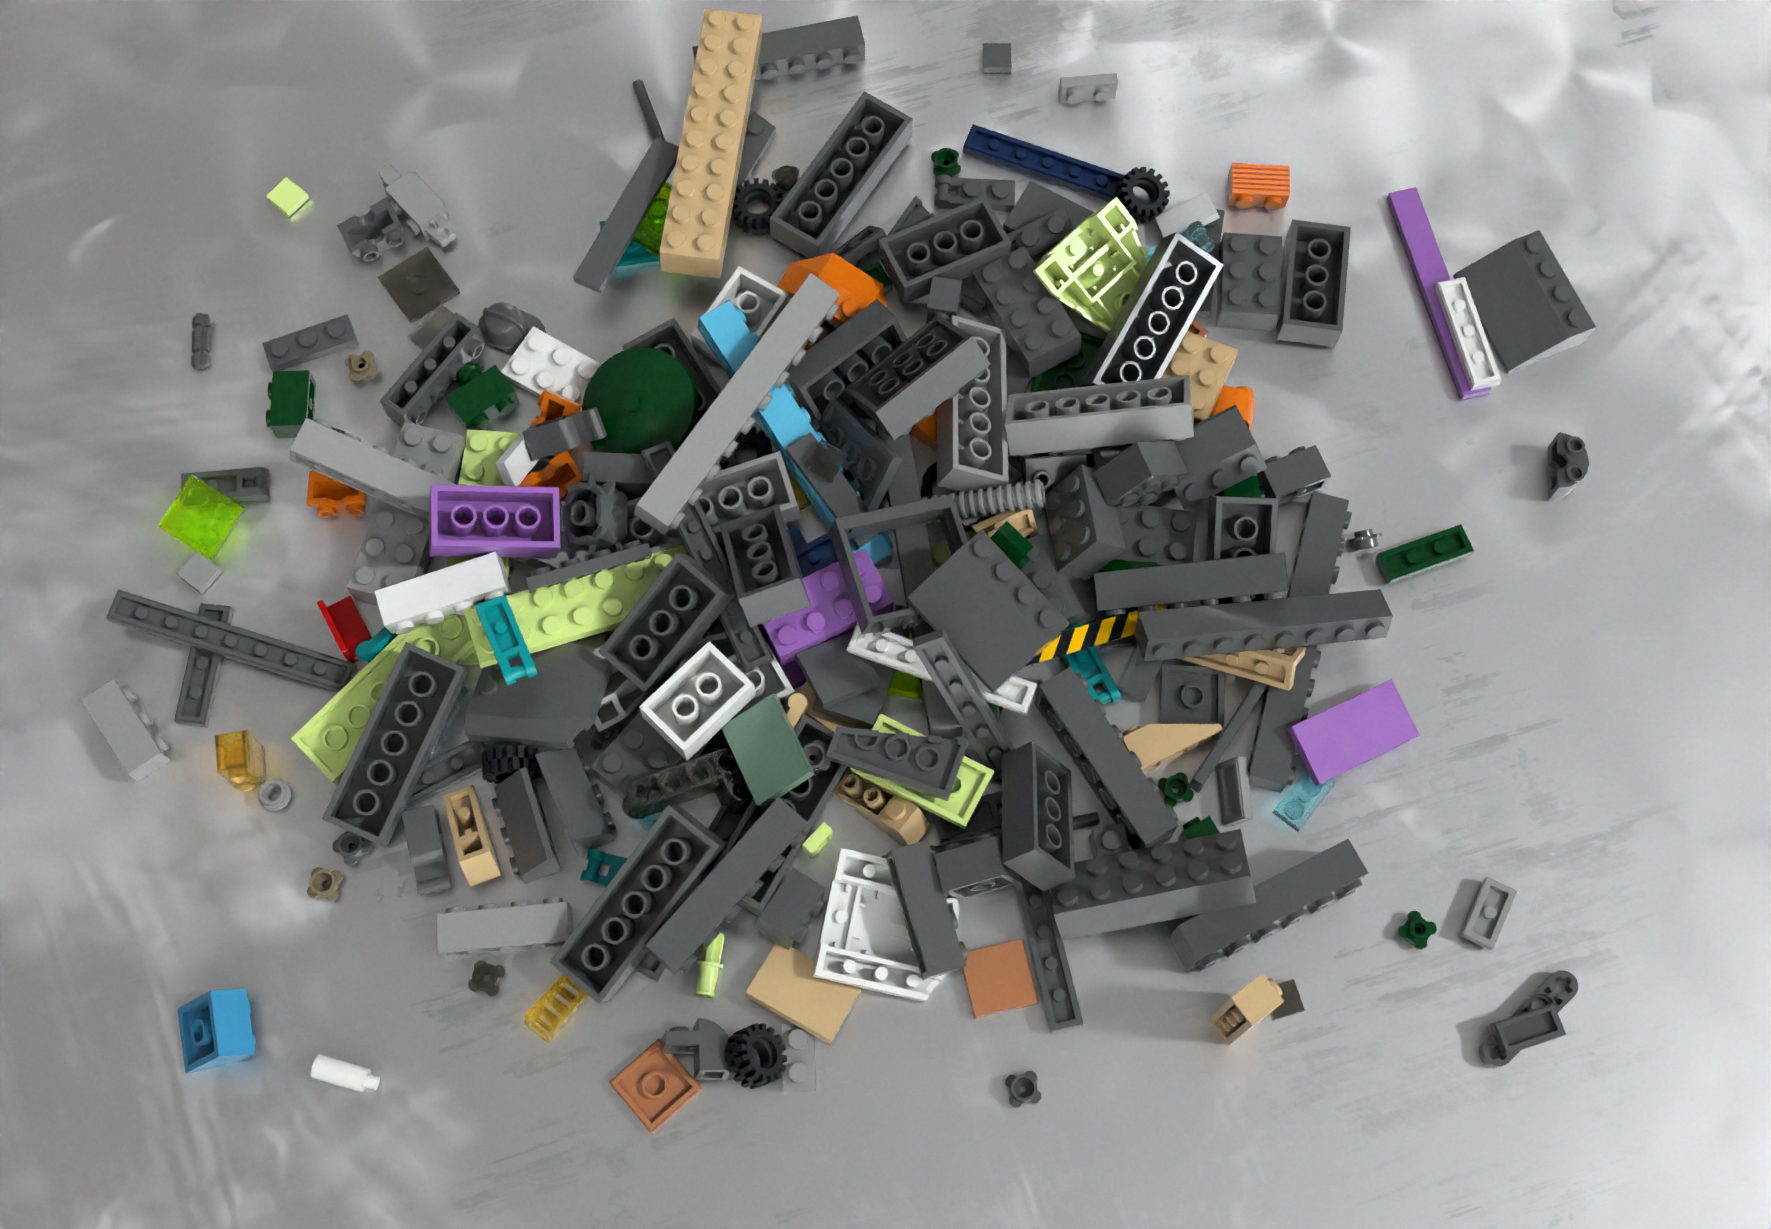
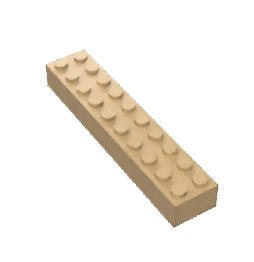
[659,8,762,279]

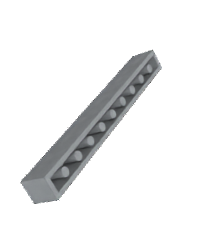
[634,273,840,536]
[290,418,591,571]

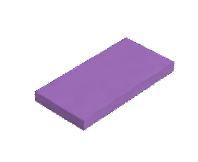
[1287,679,1420,786]

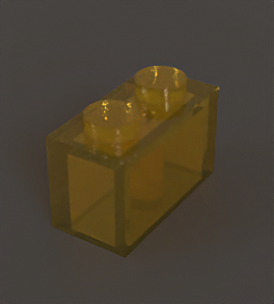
[215,730,267,791]

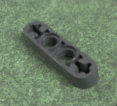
[1479,970,1578,1068]

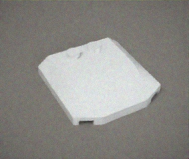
[813,848,960,1002]

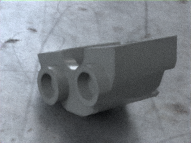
[337,197,404,262]
[1548,432,1589,501]

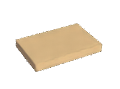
[745,943,862,1044]

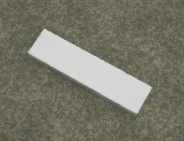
[1434,277,1502,391]

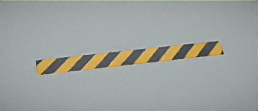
[1024,604,1187,667]

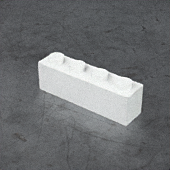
[374,551,512,634]

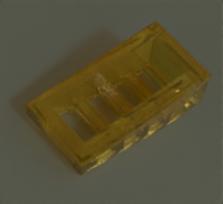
[524,974,589,1043]

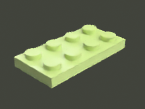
[851,714,994,830]

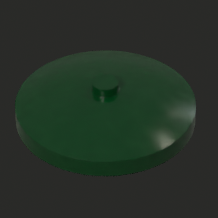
[582,347,699,454]

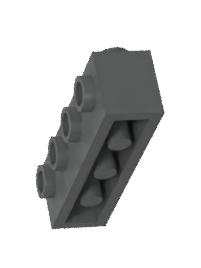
[380,312,486,426]

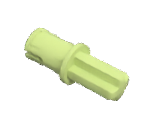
[694,933,725,998]

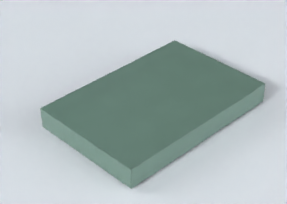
[722,693,815,809]

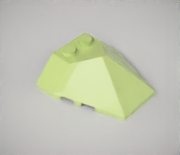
[1033,197,1148,333]

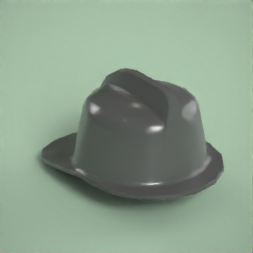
[478,302,546,354]

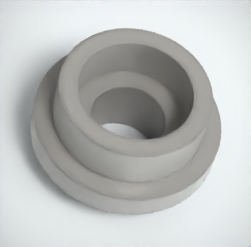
[258,779,291,811]

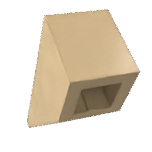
[833,768,931,846]

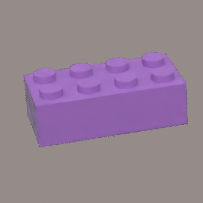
[429,485,561,558]
[760,549,894,666]

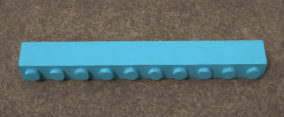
[697,300,893,567]

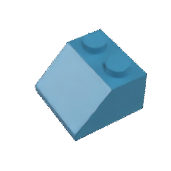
[177,989,256,1073]

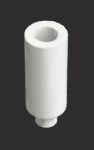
[311,1054,380,1092]

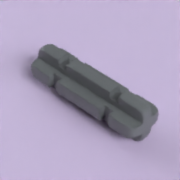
[191,313,211,370]

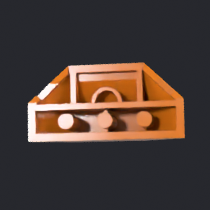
[777,252,887,328]

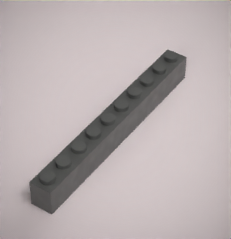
[1247,491,1352,793]

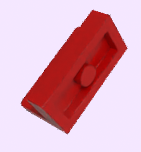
[317,596,372,663]

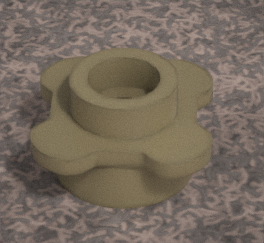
[345,351,378,382]
[307,867,343,902]

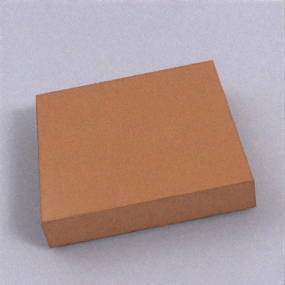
[962,939,1039,1019]
[608,1038,702,1134]

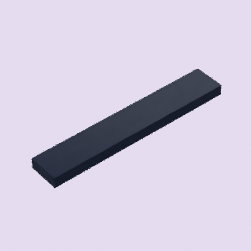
[963,124,1125,202]

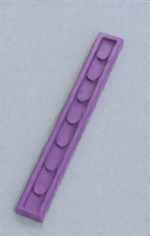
[1387,187,1492,400]

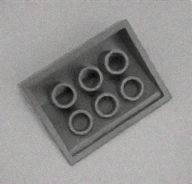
[1453,230,1596,373]
[844,315,991,440]
[906,530,1069,693]

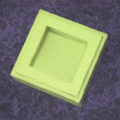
[266,177,309,217]
[802,822,833,859]

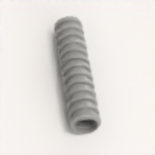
[921,479,1045,524]

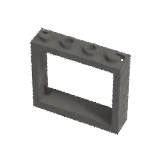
[829,495,968,636]

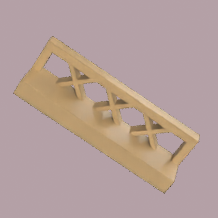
[1178,646,1306,691]

